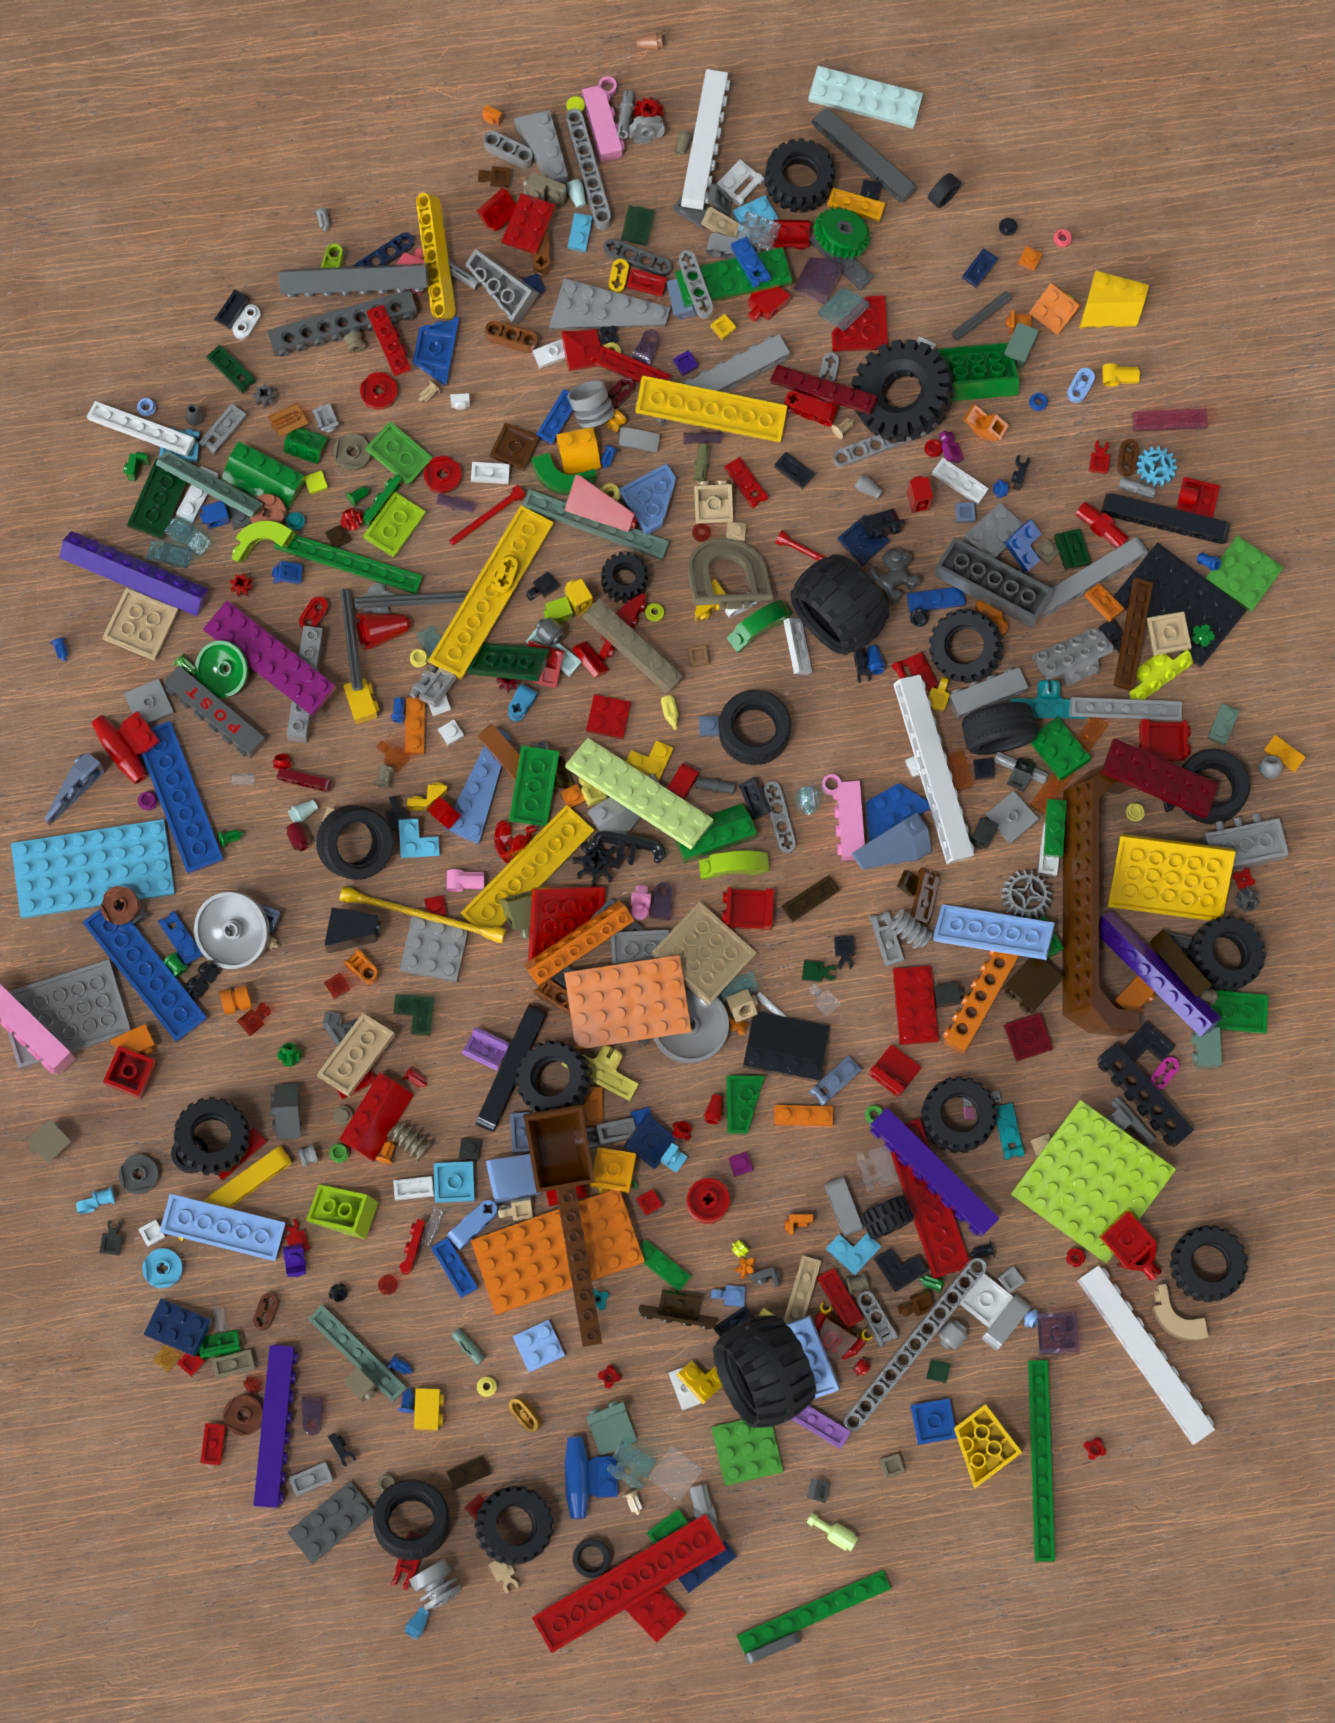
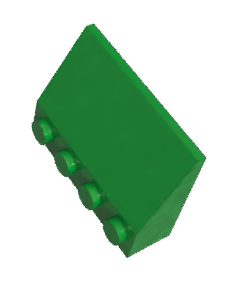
[936,342,1019,402]

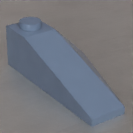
[44,752,105,826]
[852,813,932,870]

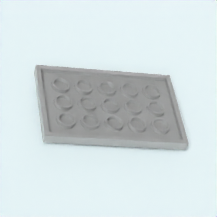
[7,960,131,1069]

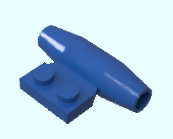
[564,1437,618,1519]

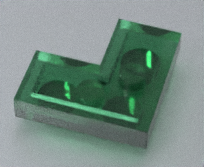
[393,994,434,1037]

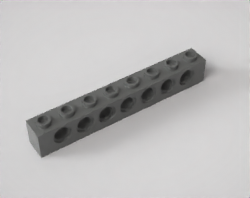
[267,289,417,357]

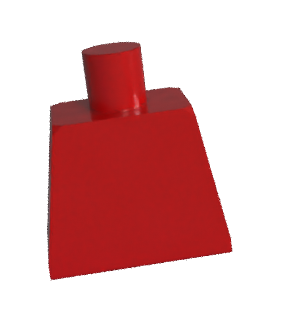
[748,287,791,322]

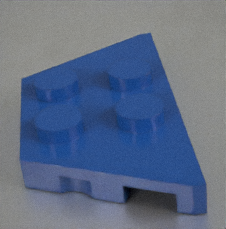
[413,317,459,386]
[866,783,930,842]

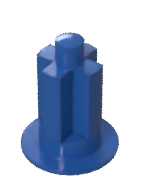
[600,445,619,469]
[50,637,69,661]
[387,1354,413,1375]
[398,1388,415,1414]

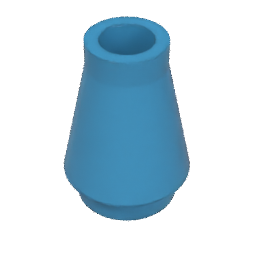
[404,1607,430,1639]

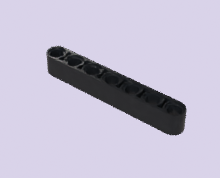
[1101,493,1231,544]
[475,1003,547,1132]

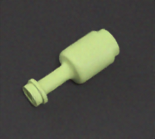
[807,1513,859,1551]

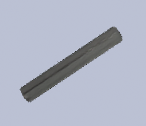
[951,291,1012,341]

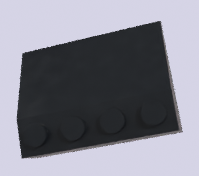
[743,1011,830,1083]

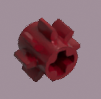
[496,678,520,693]

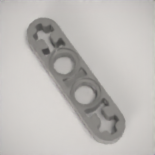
[678,250,713,319]
[763,782,796,854]

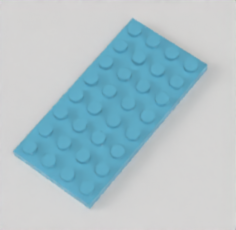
[11,819,175,919]

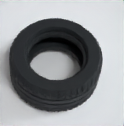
[718,689,792,766]
[961,702,1038,755]
[1182,749,1251,825]
[316,805,393,880]
[373,1479,450,1561]

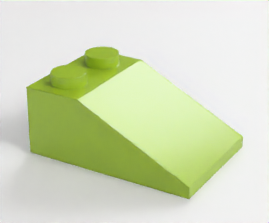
[306,1184,378,1239]

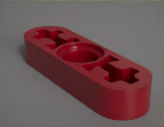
[276,768,332,792]

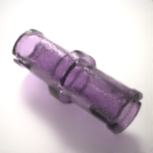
[683,430,722,444]
[436,493,475,513]

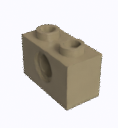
[344,1368,377,1402]

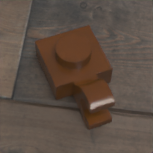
[478,166,510,188]
[897,1289,934,1317]

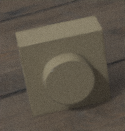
[1034,538,1059,566]
[879,1453,905,1479]

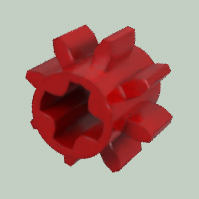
[339,508,364,531]
[230,573,253,597]

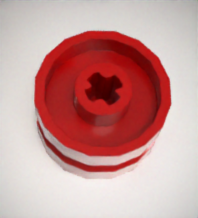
[686,1178,730,1224]

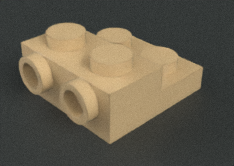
[694,480,733,524]

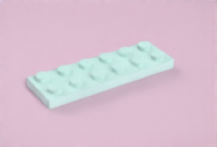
[808,66,923,129]

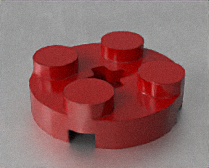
[360,372,398,410]
[424,456,461,494]

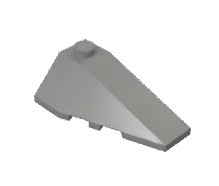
[587,774,660,847]

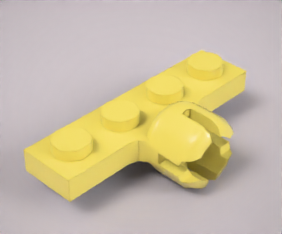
[561,1045,639,1102]

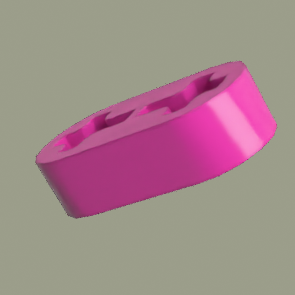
[1150,1057,1179,1091]

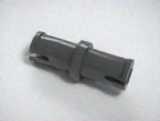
[695,776,735,795]

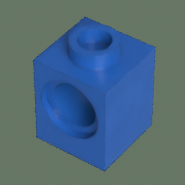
[200,501,230,530]

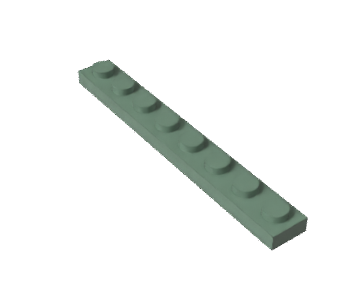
[522,489,669,560]

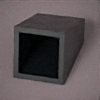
[324,907,382,953]

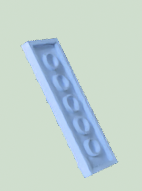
[933,904,1055,960]
[159,1193,285,1261]

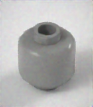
[938,1320,967,1350]

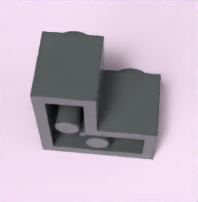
[270,1083,301,1140]

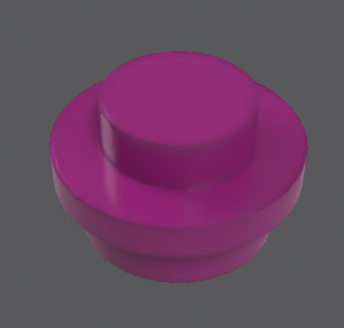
[138,791,157,811]

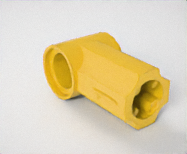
[1102,363,1140,387]

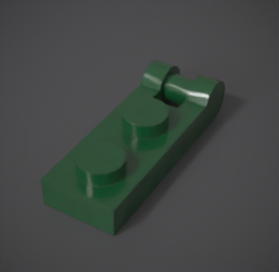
[206,344,256,394]

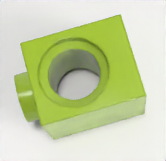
[543,596,573,623]

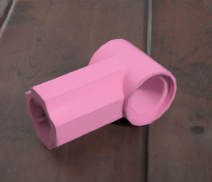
[446,869,484,892]

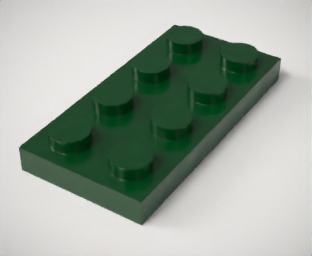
[127,459,188,540]
[467,643,551,682]

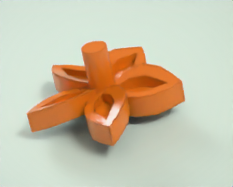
[728,1017,749,1035]
[734,1257,755,1280]

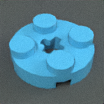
[142,1248,183,1289]

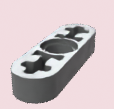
[744,1632,801,1665]

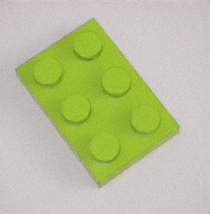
[363,492,426,558]

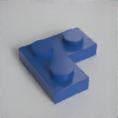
[1004,519,1041,572]

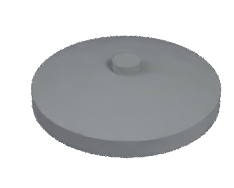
[194,891,269,969]
[653,986,729,1064]

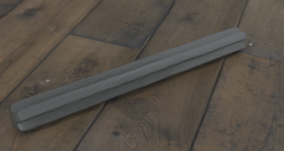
[340,589,363,691]
[354,591,467,608]

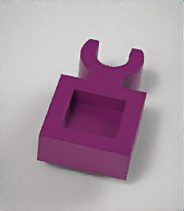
[939,430,964,463]

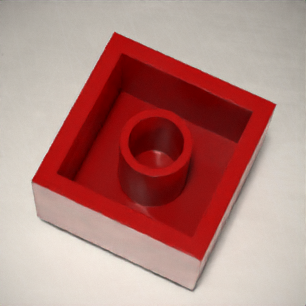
[103,1046,157,1100]

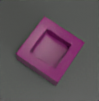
[728,1152,753,1177]

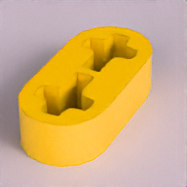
[609,259,629,294]
[495,557,518,593]

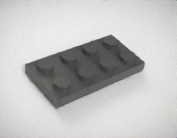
[287,1481,374,1564]

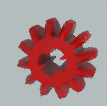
[633,96,664,119]

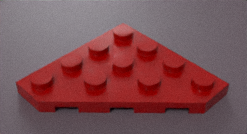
[528,886,605,961]

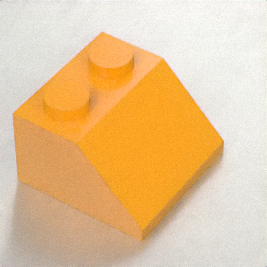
[556,427,601,475]

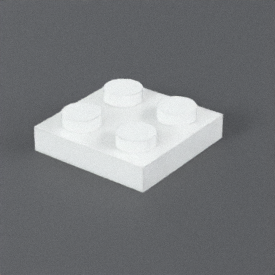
[959,1274,1013,1328]

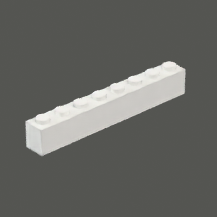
[681,69,730,210]

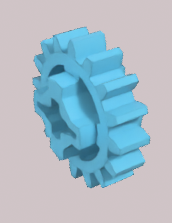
[1136,446,1177,487]

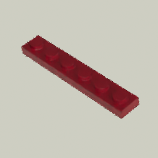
[770,365,878,415]

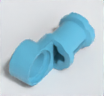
[76,1186,116,1214]

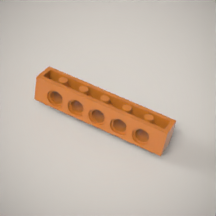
[524,901,635,986]
[942,951,1019,1054]

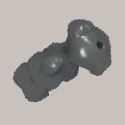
[869,547,922,605]

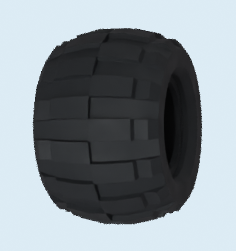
[790,554,890,655]

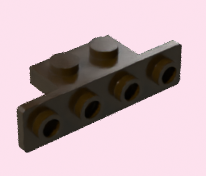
[638,1290,717,1329]

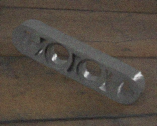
[603,239,672,277]

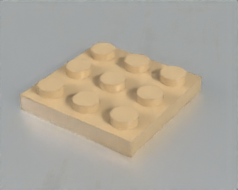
[102,588,179,661]

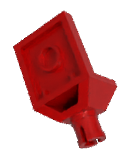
[1099,1210,1162,1281]

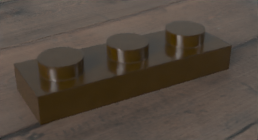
[781,875,840,923]

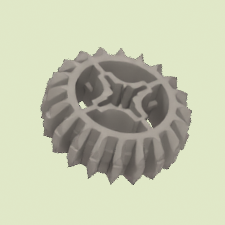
[1001,870,1053,920]

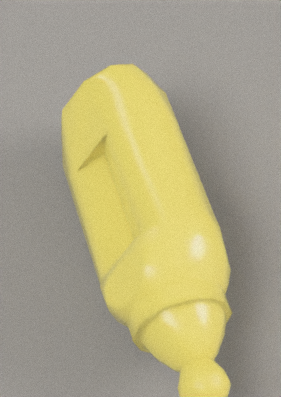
[661,695,679,730]

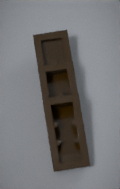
[1150,929,1212,998]

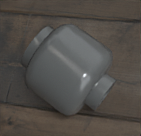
[535,617,564,646]

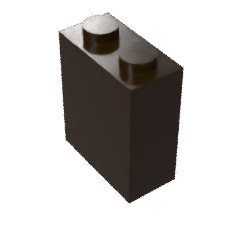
[1003,957,1064,1014]

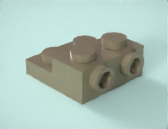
[523,172,566,206]

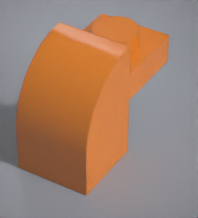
[962,404,1009,441]

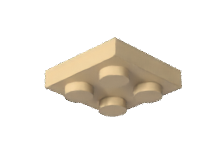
[1146,612,1192,656]

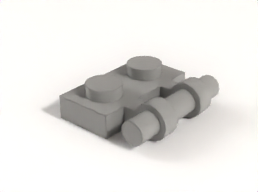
[409,665,457,707]

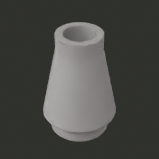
[854,474,883,499]

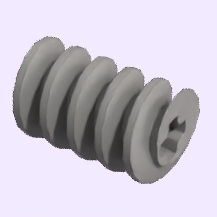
[889,909,932,949]

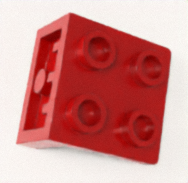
[868,1045,921,1098]

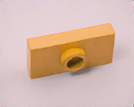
[1263,735,1306,773]

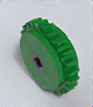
[813,207,871,259]

